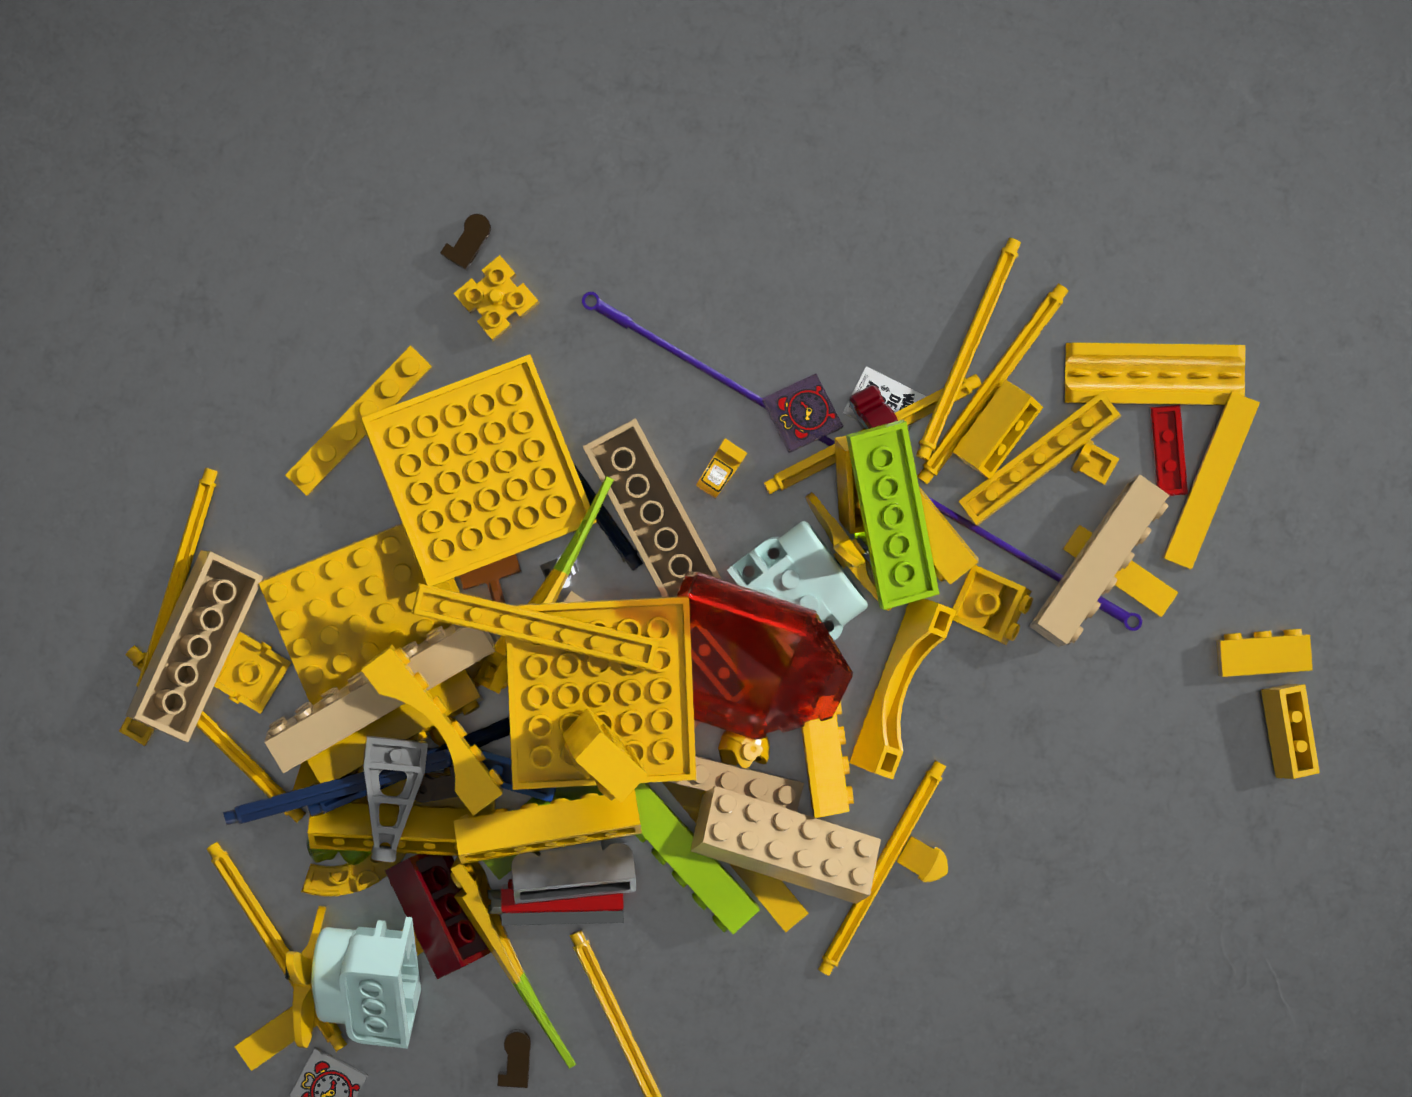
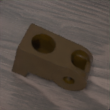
[440,214,491,271]
[415,766,459,803]
[497,1029,531,1088]

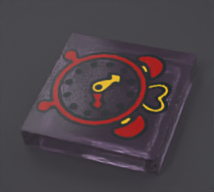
[762,374,843,453]

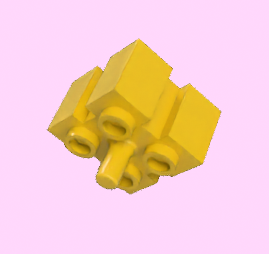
[453,255,540,342]

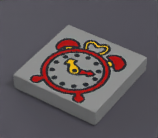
[289,1047,368,1097]

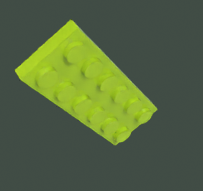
[846,420,939,610]

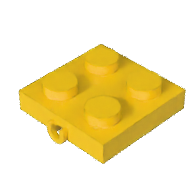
[214,631,292,714]

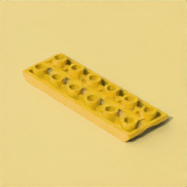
[1064,343,1245,405]

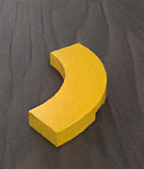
[301,851,407,896]

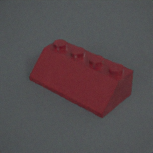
[384,854,491,979]

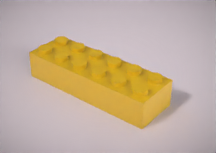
[562,708,648,803]

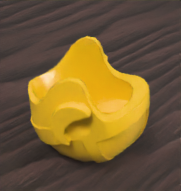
[718,723,770,769]

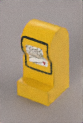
[696,438,747,499]

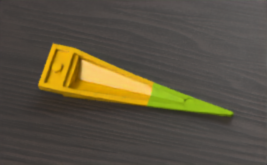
[473,476,614,694]
[451,856,576,1069]

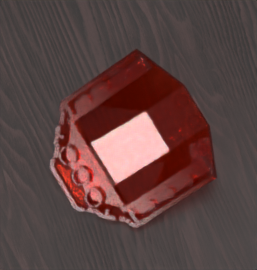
[676,571,853,740]

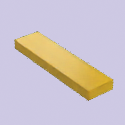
[1062,525,1178,617]

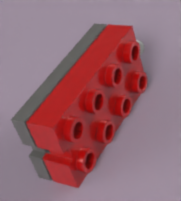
[487,879,624,926]

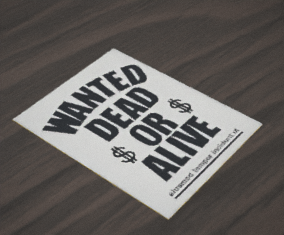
[843,366,926,432]

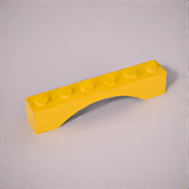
[849,599,956,779]
[361,644,504,816]

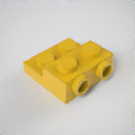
[952,565,1033,645]

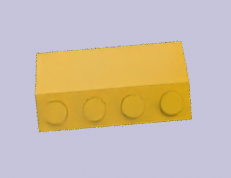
[797,691,854,818]

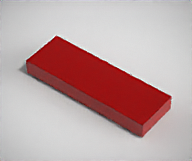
[1149,405,1188,496]

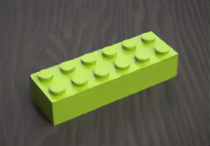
[634,783,760,934]

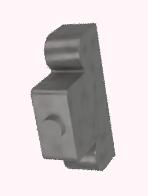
[511,840,636,904]

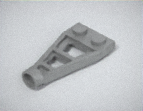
[363,736,428,862]

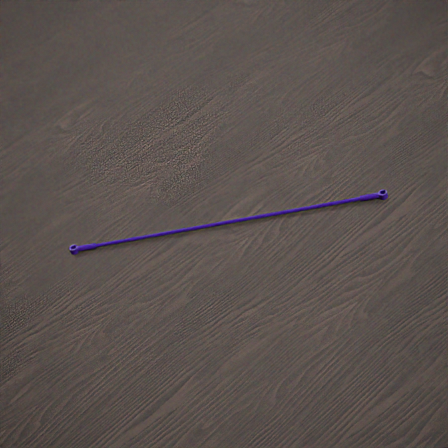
[582,292,1142,631]

